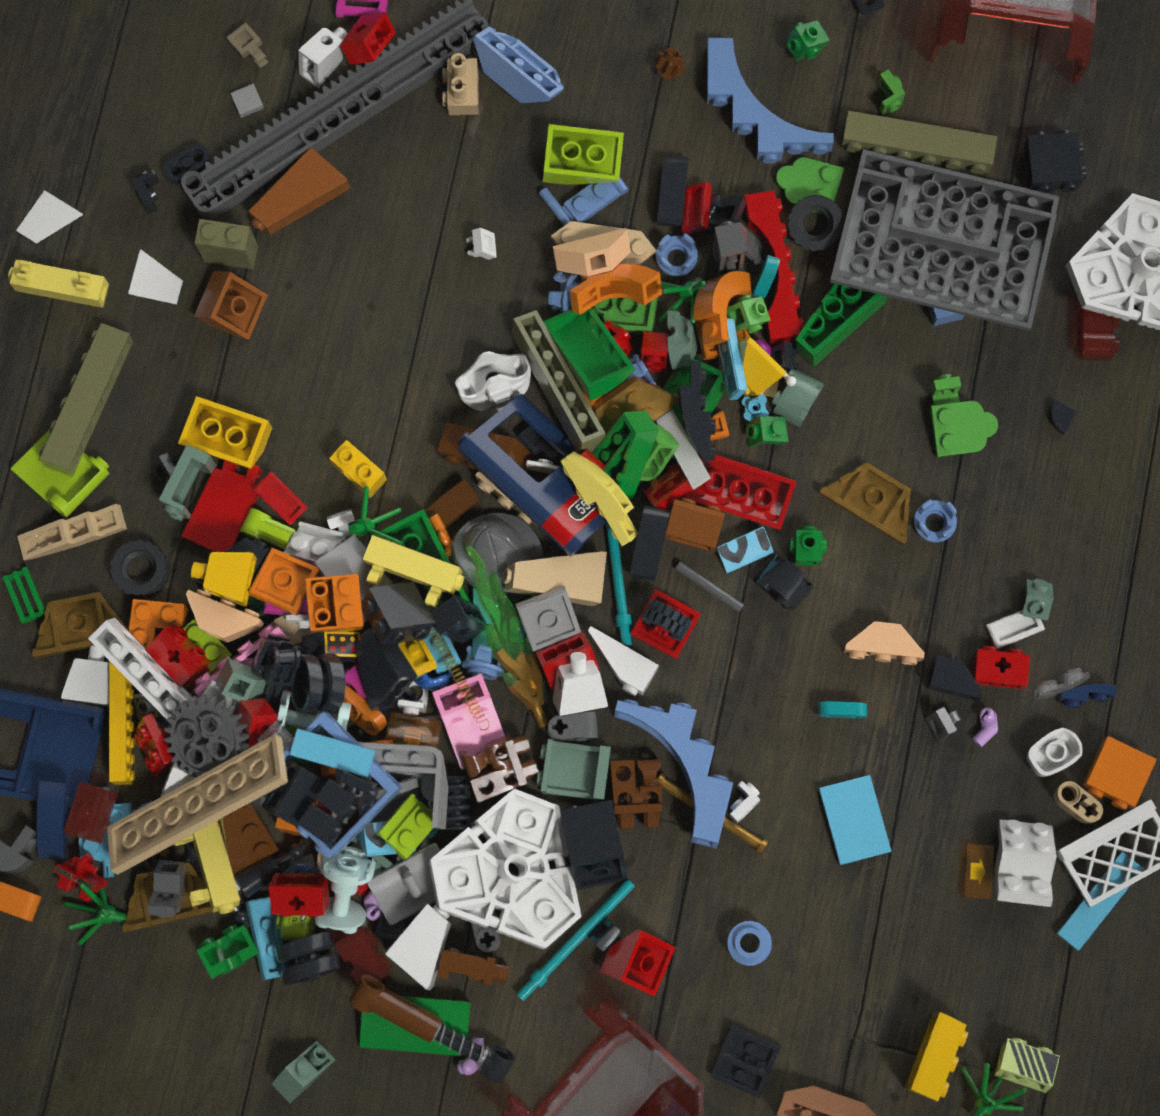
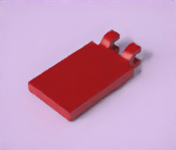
[181,460,263,552]

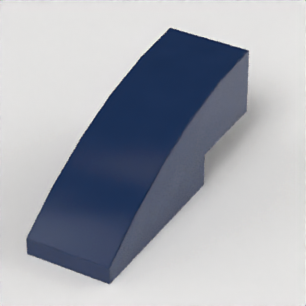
[37,779,71,860]

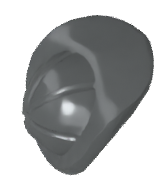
[451,513,544,603]

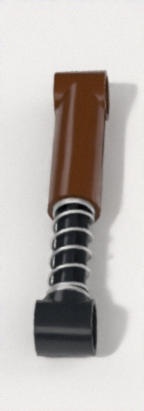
[349,975,516,1083]

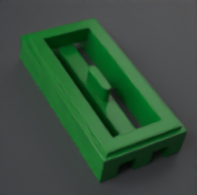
[3,567,45,625]

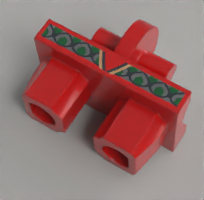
[53,854,108,902]

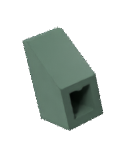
[216,658,268,701]
[272,1041,335,1103]

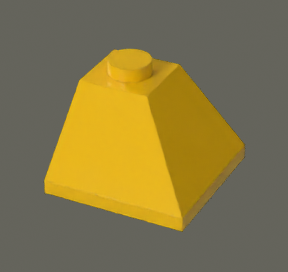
[738,337,786,396]

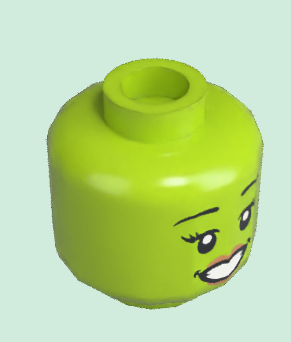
[276,915,316,942]

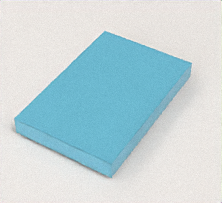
[819,775,892,865]

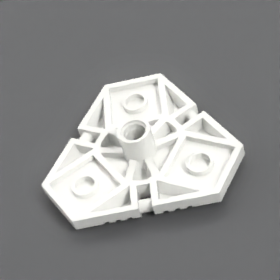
[1066,193,1160,330]
[428,789,581,950]

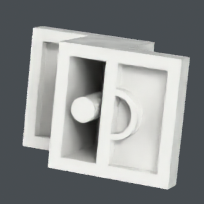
[994,820,1056,907]

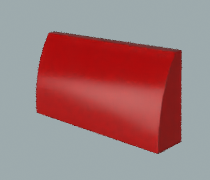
[683,454,797,530]

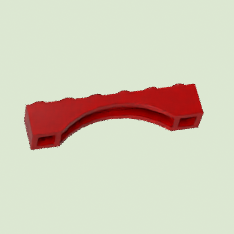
[744,190,804,346]

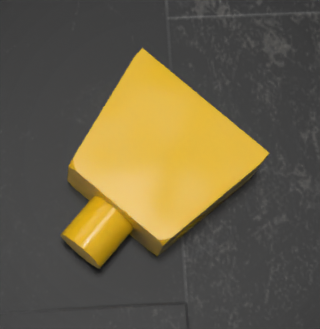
[191,552,257,606]

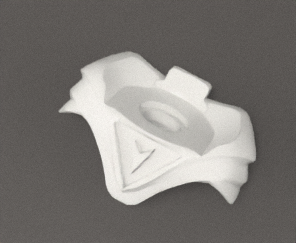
[455,351,531,411]

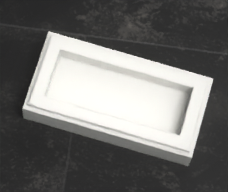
[986,610,1045,649]

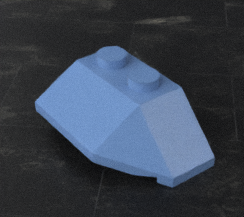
[473,27,564,103]

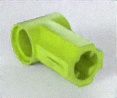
[240,508,295,550]

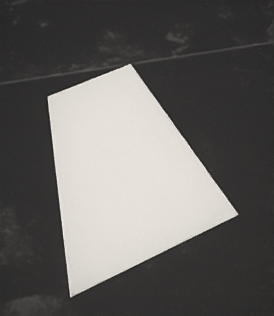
[16,190,84,243]
[128,249,183,304]

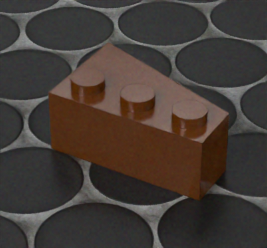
[437,423,532,472]
[219,802,278,875]

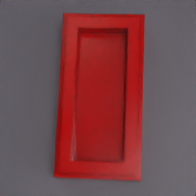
[682,182,712,234]
[253,471,308,526]

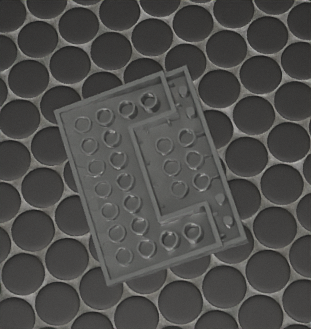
[830,149,1060,331]

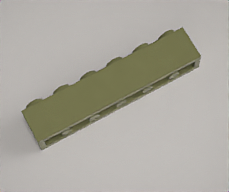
[841,111,997,174]
[512,310,606,455]
[39,323,133,477]

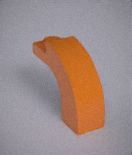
[570,264,662,315]
[694,271,752,347]

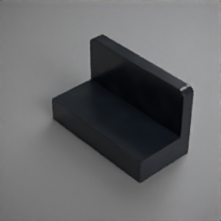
[262,759,325,827]

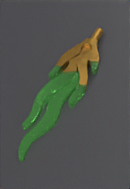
[465,546,549,728]

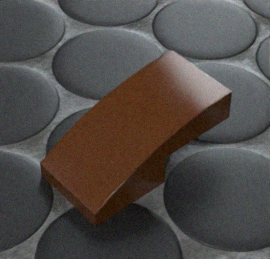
[425,479,480,528]

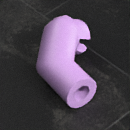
[972,708,998,748]
[364,890,381,920]
[457,1038,484,1075]

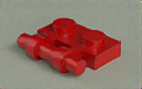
[644,463,693,510]

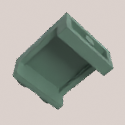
[159,445,218,521]
[537,739,611,801]

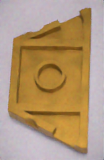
[592,376,679,436]
[819,462,911,546]
[32,592,129,658]
[122,863,212,933]

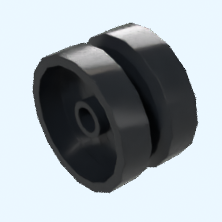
[290,653,345,713]
[274,932,341,986]

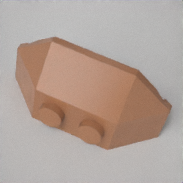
[776,1086,877,1116]

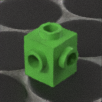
[727,295,770,334]

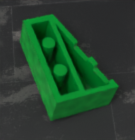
[592,410,659,500]

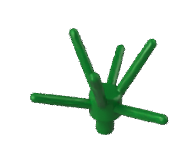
[659,277,706,331]
[349,486,402,545]
[64,883,126,945]
[961,1063,1027,1116]

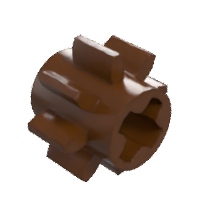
[654,48,686,80]

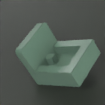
[1022,579,1054,620]

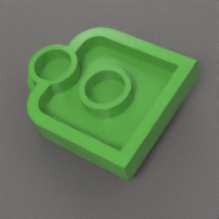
[776,157,844,216]
[593,297,658,335]
[930,401,998,457]

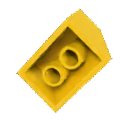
[178,396,272,469]
[905,1012,968,1101]

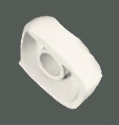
[1027,728,1082,777]

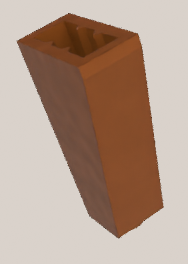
[249,147,350,235]

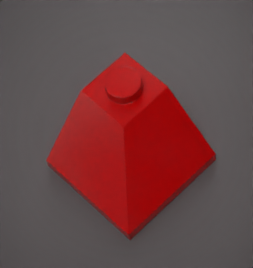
[600,929,676,997]

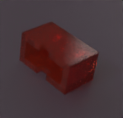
[335,928,392,984]

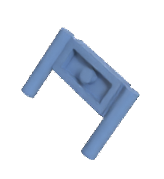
[539,177,629,226]

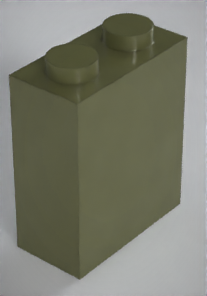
[195,219,258,270]

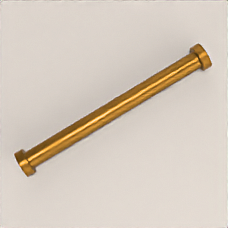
[657,773,769,854]

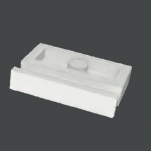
[284,522,346,565]

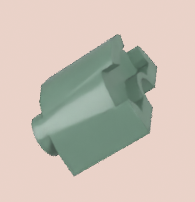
[667,311,697,370]
[772,369,824,428]

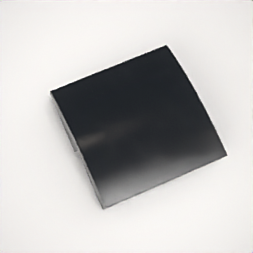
[710,1023,781,1098]

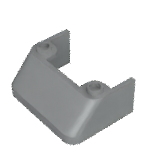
[332,742,448,829]

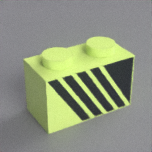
[994,1038,1060,1093]

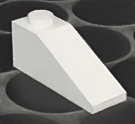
[588,626,659,696]

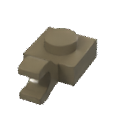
[226,23,268,69]

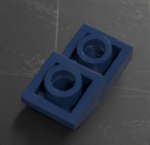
[1057,684,1116,708]

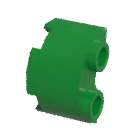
[196,924,259,979]

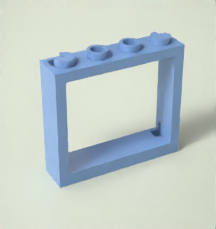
[263,712,403,858]

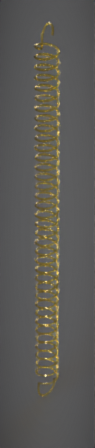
[399,576,490,731]

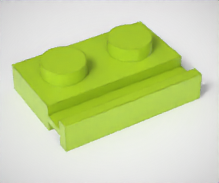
[376,793,433,860]

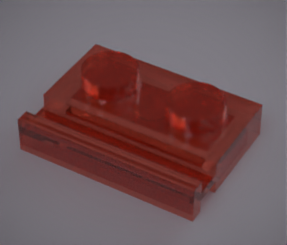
[63,782,118,844]

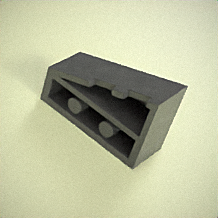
[712,221,765,277]

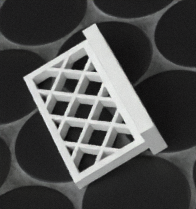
[1056,799,1160,908]

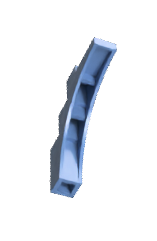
[707,38,834,164]
[614,699,733,849]

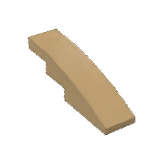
[17,504,127,561]

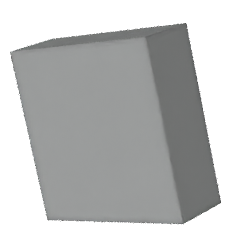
[231,84,264,118]

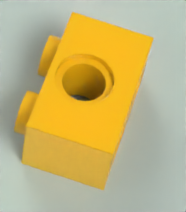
[329,440,387,498]

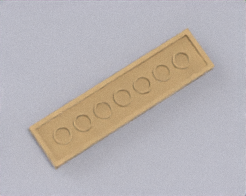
[107,734,288,875]

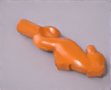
[429,514,455,565]

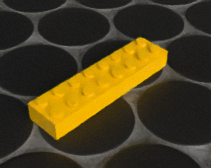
[109,661,135,785]

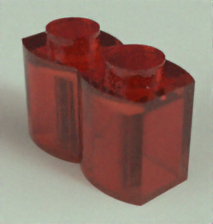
[1080,308,1119,361]

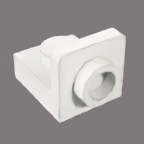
[730,781,760,824]

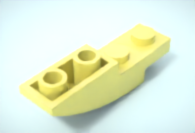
[561,452,638,546]

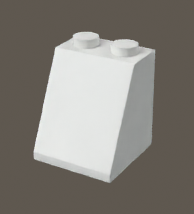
[386,904,451,990]

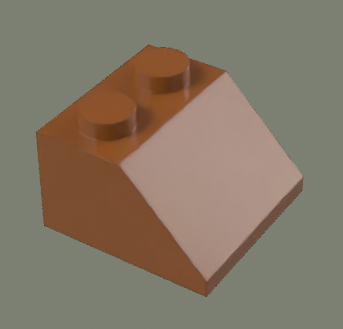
[194,271,268,340]

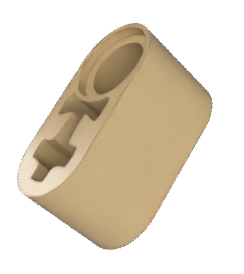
[1053,781,1103,824]

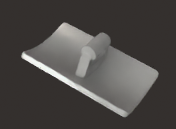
[367,843,440,926]

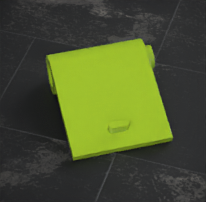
[11,429,109,518]

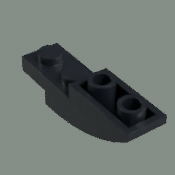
[679,361,716,468]

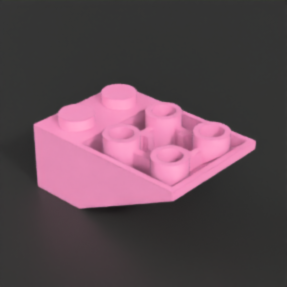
[432,674,505,770]

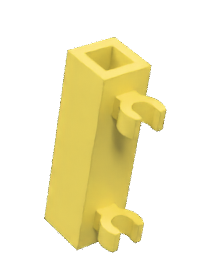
[8,260,109,308]
[363,535,464,608]
[175,820,240,914]

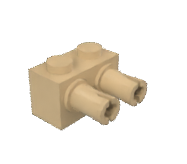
[443,53,479,115]

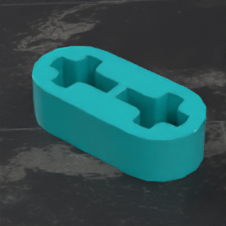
[752,255,780,299]
[817,701,867,719]

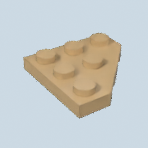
[551,221,656,277]

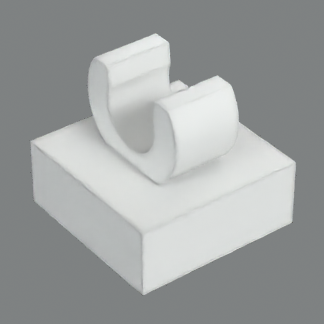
[466,228,497,260]
[327,508,355,537]

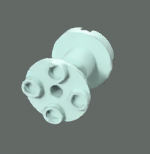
[274,690,351,739]
[315,846,375,934]

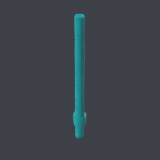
[606,522,632,647]
[516,879,635,1001]

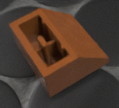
[665,498,725,553]

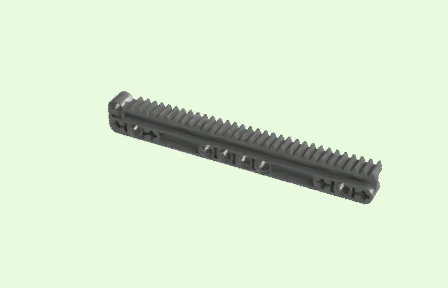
[181,0,488,220]

